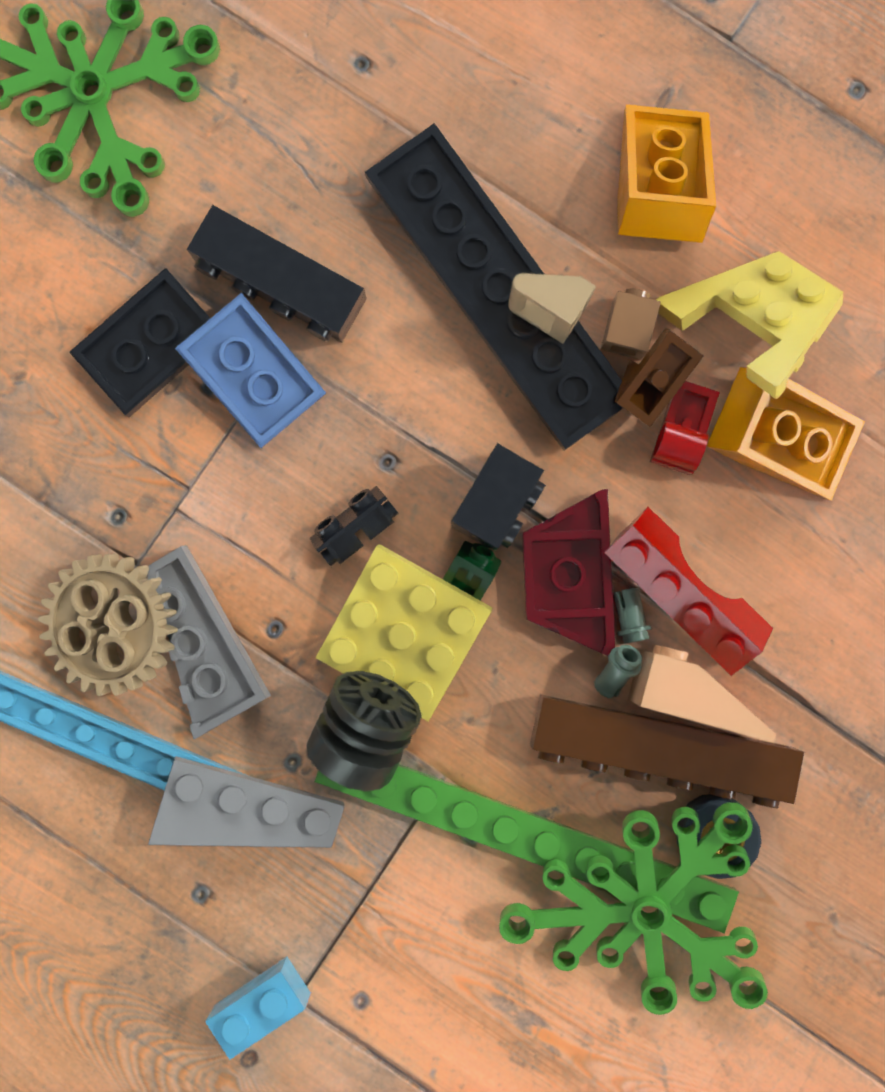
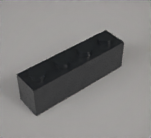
[187,204,367,342]

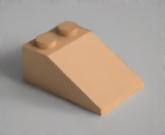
[627,645,776,743]

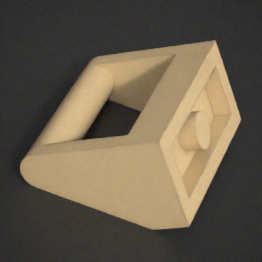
[508,273,597,344]

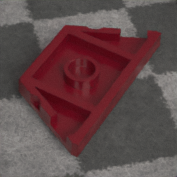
[522,489,615,656]

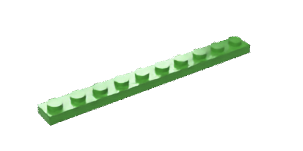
[314,764,739,934]

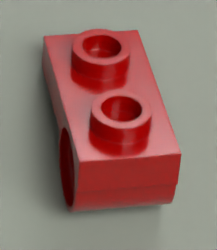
[650,381,720,475]

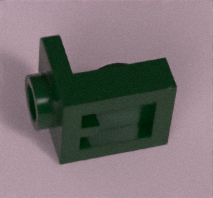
[443,541,501,601]

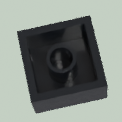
[451,443,546,552]

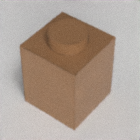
[600,288,661,360]

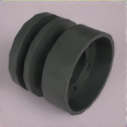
[306,671,422,791]

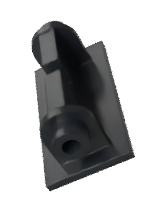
[310,486,399,566]

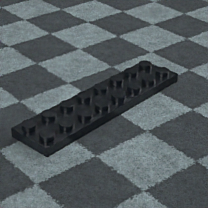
[365,123,624,451]

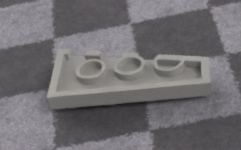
[147,545,271,739]
[148,756,345,848]

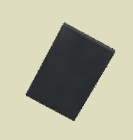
[69,268,211,417]

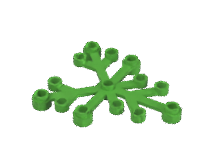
[0,0,220,217]
[499,802,768,1015]

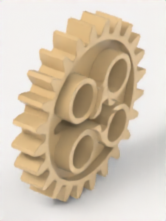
[38,553,178,696]

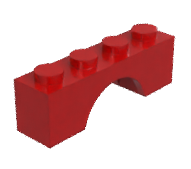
[604,507,773,676]

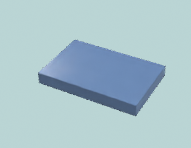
[175,293,326,448]

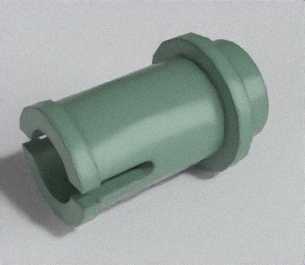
[613,588,652,644]
[594,645,642,698]

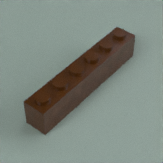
[530,694,804,808]

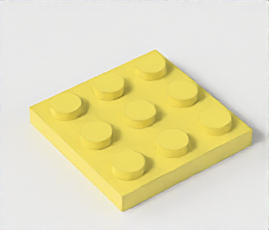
[316,544,493,722]

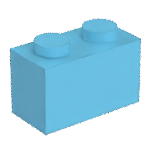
[205,956,311,1060]

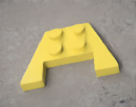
[656,251,843,399]

